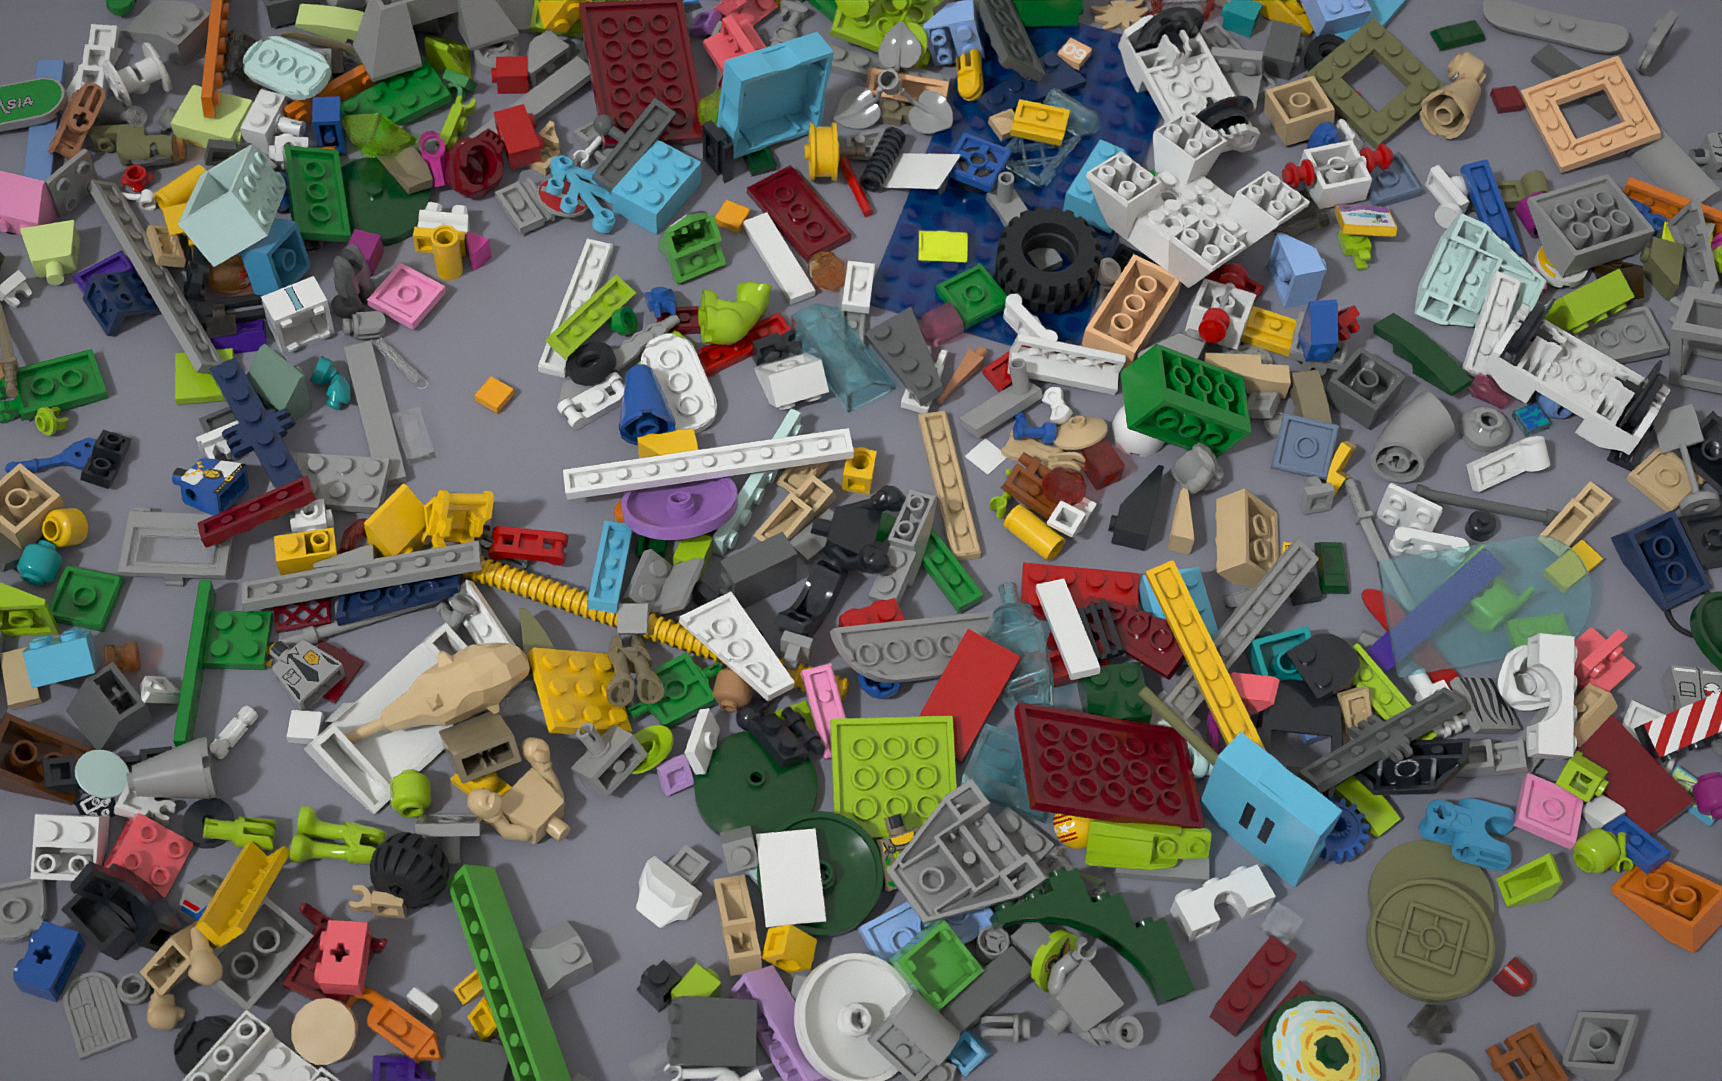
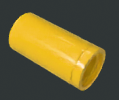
[153,164,206,211]
[431,225,464,281]
[1003,504,1066,562]

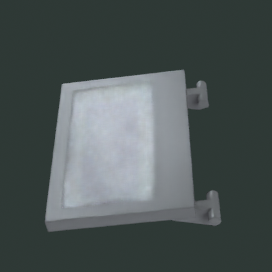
[118,507,233,587]

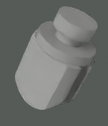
[342,311,386,340]
[981,1014,1030,1043]

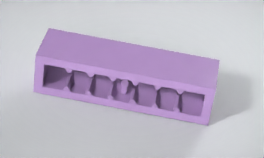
[730,965,830,1081]

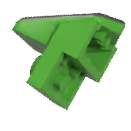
[658,211,726,284]

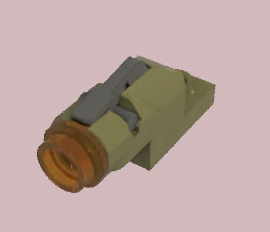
[89,123,187,167]

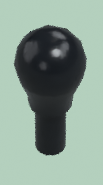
[736,694,782,731]

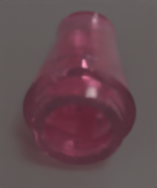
[1467,372,1511,409]

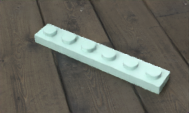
[712,409,803,557]

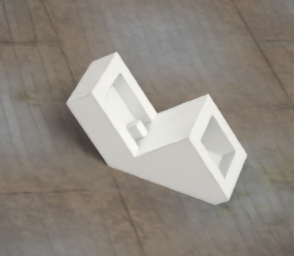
[1047,491,1097,537]

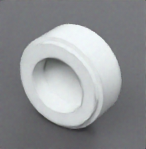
[1434,202,1463,229]
[1097,258,1121,286]

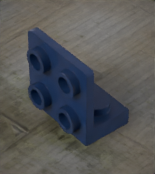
[82,271,161,336]

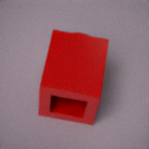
[491,56,529,94]

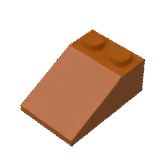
[1611,861,1722,954]

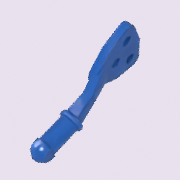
[5,437,95,473]

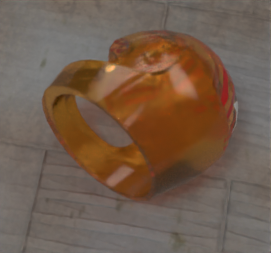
[207,252,251,295]

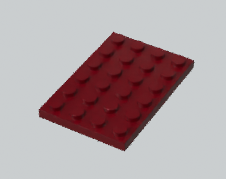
[579,0,705,149]
[1014,702,1206,828]

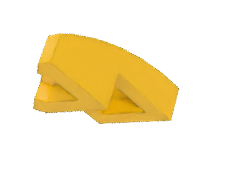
[1326,441,1357,497]

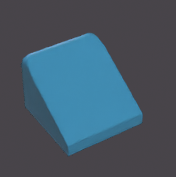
[947,1030,993,1077]

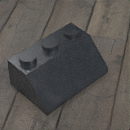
[1672,411,1722,496]

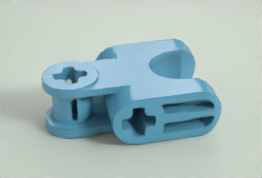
[1419,798,1515,871]

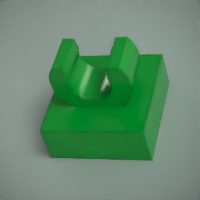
[442,68,477,100]

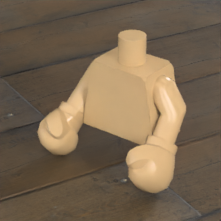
[467,737,571,844]
[139,921,223,1031]

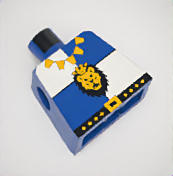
[172,458,249,516]

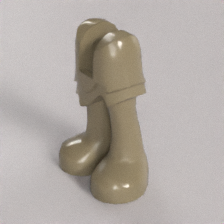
[606,635,664,707]

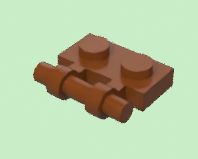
[1001,452,1070,521]
[1486,1025,1570,1081]

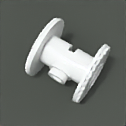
[102,42,172,110]

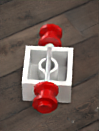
[1282,140,1393,210]
[1185,263,1256,350]

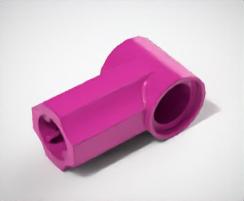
[419,131,447,187]

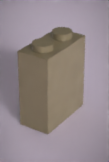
[438,711,522,784]

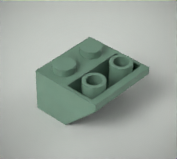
[246,344,312,422]

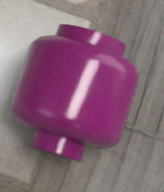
[1692,772,1722,820]

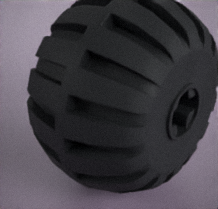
[370,832,449,909]

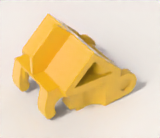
[424,490,494,548]

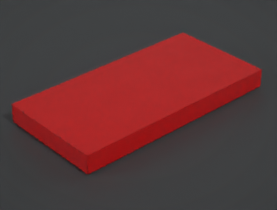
[919,629,1022,763]

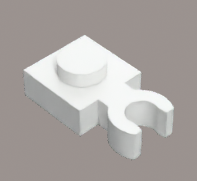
[114,783,176,827]

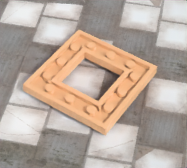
[1520,56,1661,173]

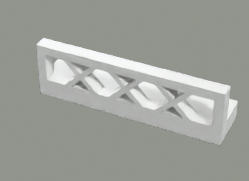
[1008,334,1126,395]

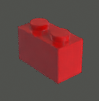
[493,104,544,169]

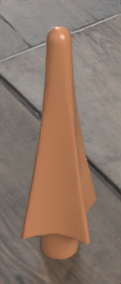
[936,346,987,404]

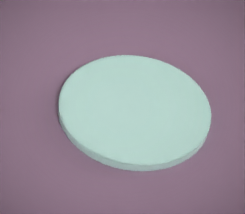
[75,750,129,799]

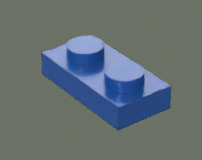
[1602,814,1671,874]

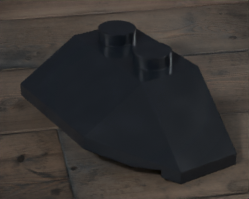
[1353,738,1470,795]

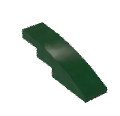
[1373,313,1472,396]

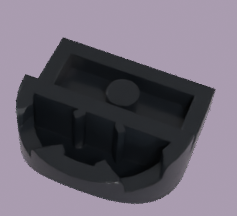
[1286,633,1360,703]

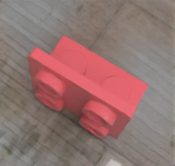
[102,813,193,898]

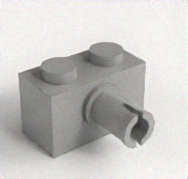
[571,722,648,799]

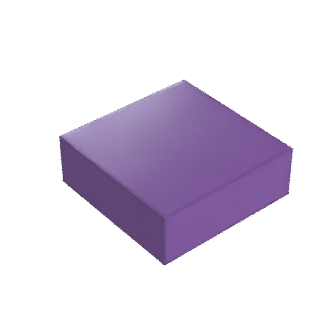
[689,9,722,38]

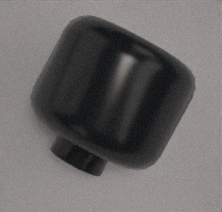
[1465,510,1496,542]

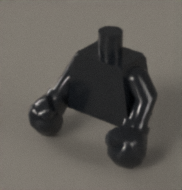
[810,485,906,575]

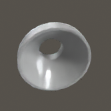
[474,38,521,74]
[1458,406,1510,453]

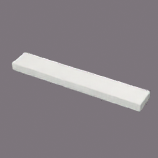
[538,239,613,378]

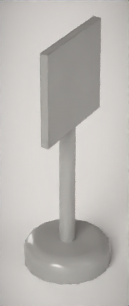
[1653,403,1721,516]

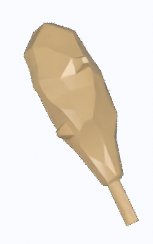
[345,642,530,744]

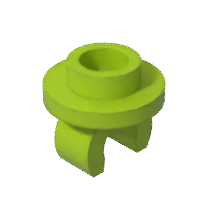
[35,407,69,436]

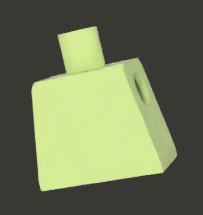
[20,220,80,285]

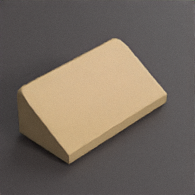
[1574,683,1618,747]

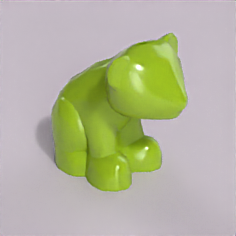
[698,281,772,345]

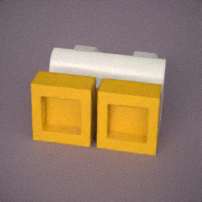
[413,202,471,257]

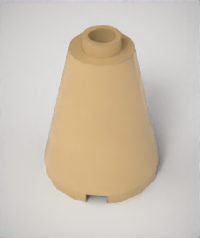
[1420,77,1481,139]

